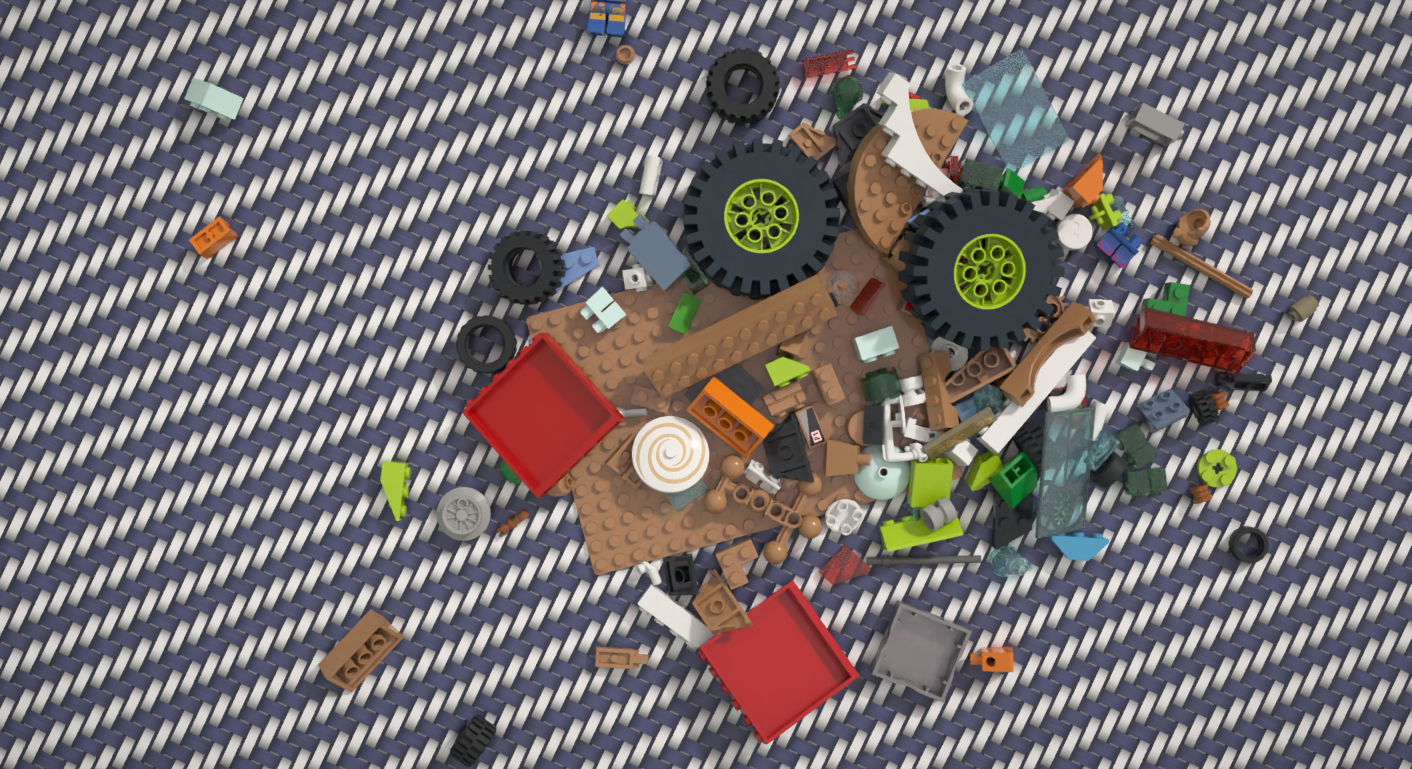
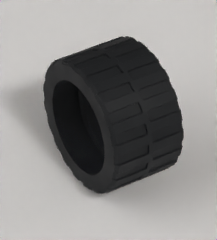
[456,315,517,374]

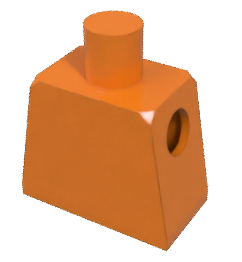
[970,647,1014,672]

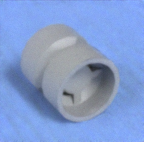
[920,497,957,532]

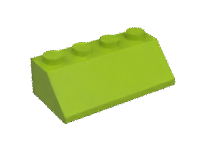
[878,515,963,552]

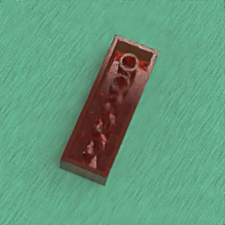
[1129,307,1256,373]

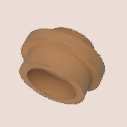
[616,45,635,65]

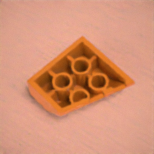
[1061,153,1103,209]

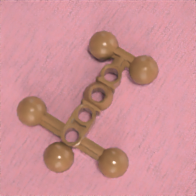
[703,455,822,565]

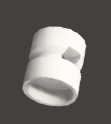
[897,375,926,407]

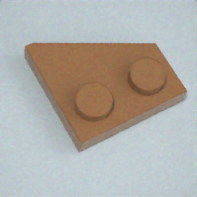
[788,122,836,161]

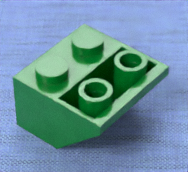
[988,451,1038,509]

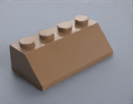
[318,609,404,693]

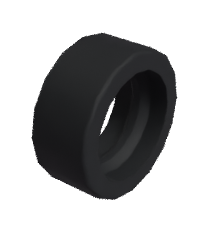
[1090,452,1126,489]
[1228,526,1269,563]

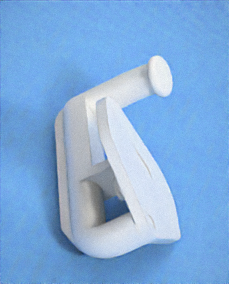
[881,395,918,462]

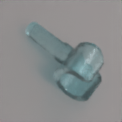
[903,503,923,521]

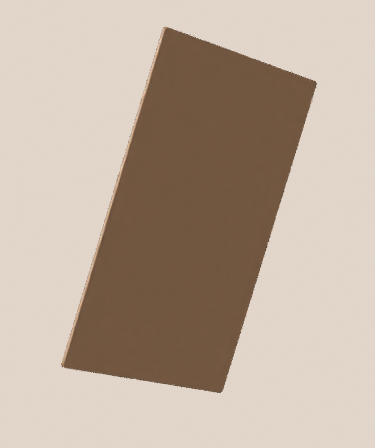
[526,229,963,575]

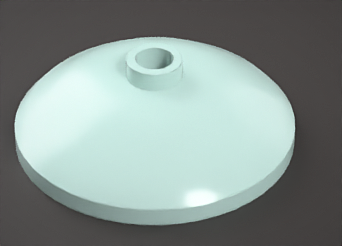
[853,445,910,500]

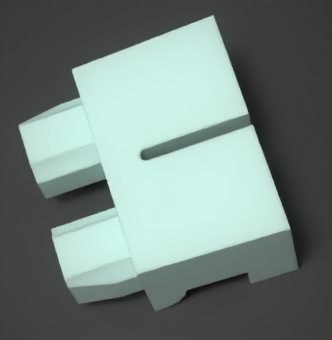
[580,287,627,334]

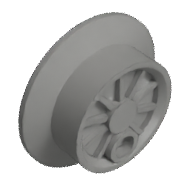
[437,487,491,541]

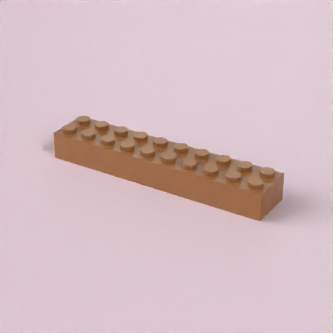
[643,274,838,399]

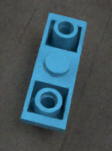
[1048,532,1109,561]

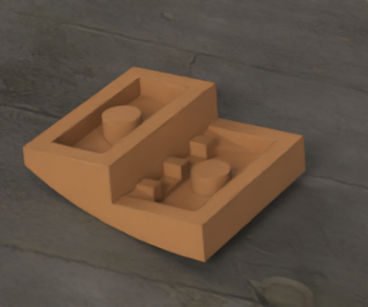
[606,434,643,489]

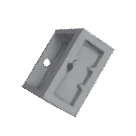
[1125,103,1185,146]

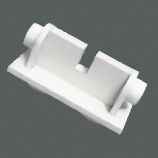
[743,460,783,495]

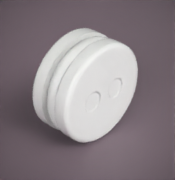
[1055,214,1092,250]

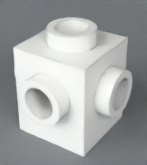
[622,264,654,292]
[1085,299,1115,327]

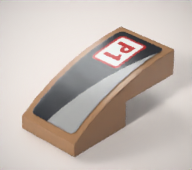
[795,404,827,449]

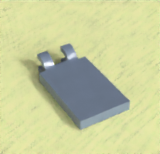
[620,216,693,291]

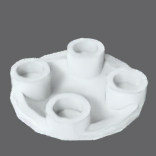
[825,499,863,535]

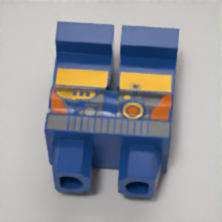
[587,0,627,38]

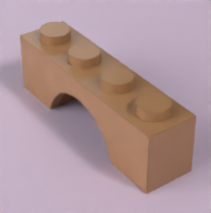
[919,351,959,432]

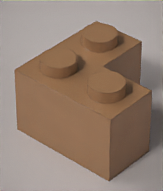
[715,537,759,590]

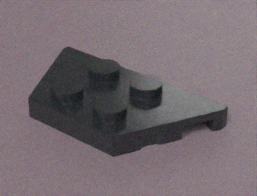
[832,103,884,167]
[763,411,815,483]
[993,487,1033,549]

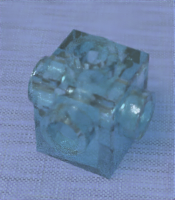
[973,383,1003,415]

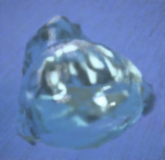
[989,546,1032,577]

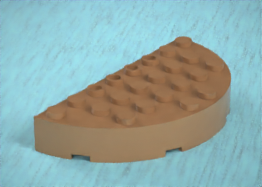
[847,108,968,255]

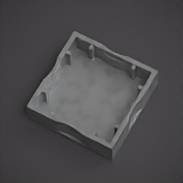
[870,600,972,703]

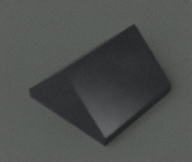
[663,553,698,596]

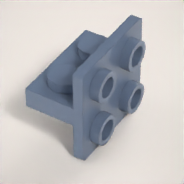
[1137,389,1190,434]

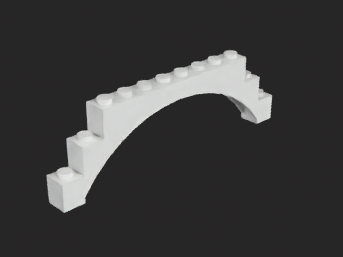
[876,72,1075,221]

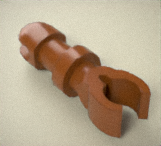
[496,508,529,537]

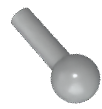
[616,407,648,421]

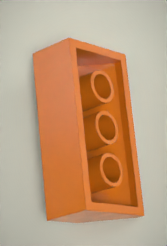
[686,376,774,458]

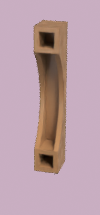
[999,301,1096,407]

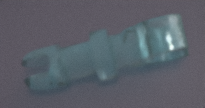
[1114,196,1136,232]

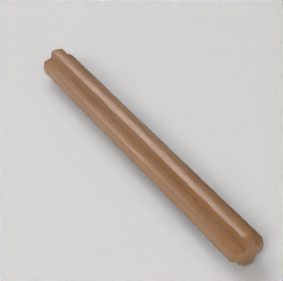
[1150,235,1253,298]

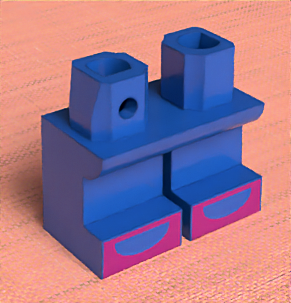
[1094,222,1143,269]

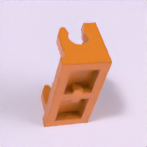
[189,216,238,259]

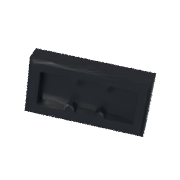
[863,405,885,445]

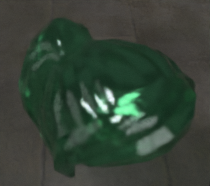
[831,75,863,119]

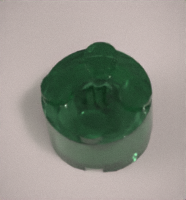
[859,367,902,405]

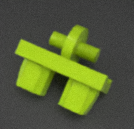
[1089,193,1123,231]

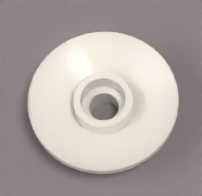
[931,337,968,371]

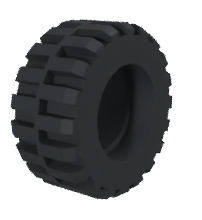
[706,48,780,125]
[488,231,566,305]

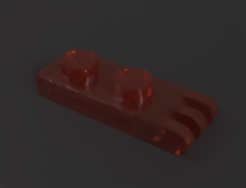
[802,49,857,79]

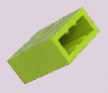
[907,457,953,509]

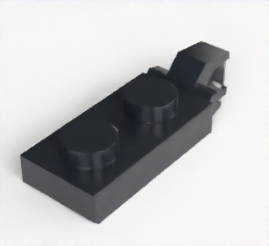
[1215,372,1272,391]

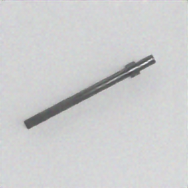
[866,555,981,566]

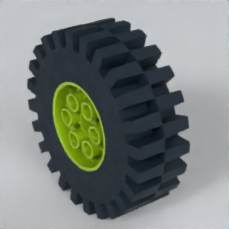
[683,138,840,300]
[898,188,1065,351]

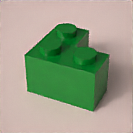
[1140,282,1190,324]

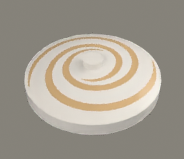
[632,416,709,493]

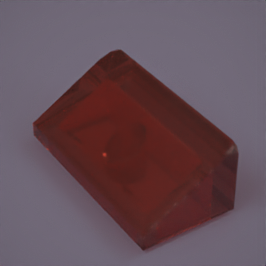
[850,278,885,316]

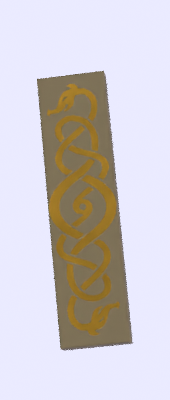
[922,407,998,460]

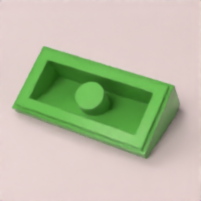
[668,292,701,335]

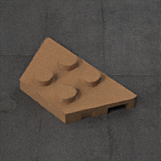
[692,569,753,634]

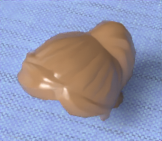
[1173,209,1211,246]

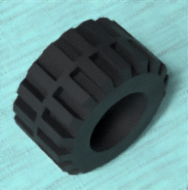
[1013,421,1059,474]
[449,714,497,768]

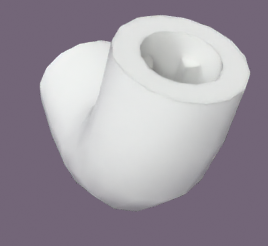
[945,64,973,115]
[1047,375,1086,416]

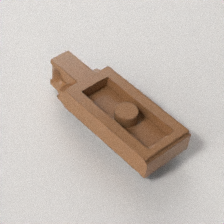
[595,646,649,669]

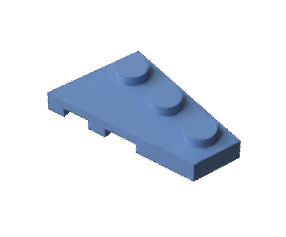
[538,247,599,292]

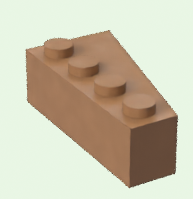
[945,345,1017,404]

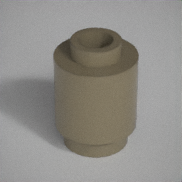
[1289,295,1319,322]

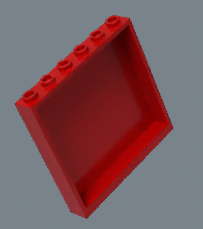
[462,333,625,498]
[697,580,860,745]

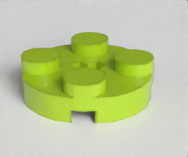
[1197,449,1237,488]

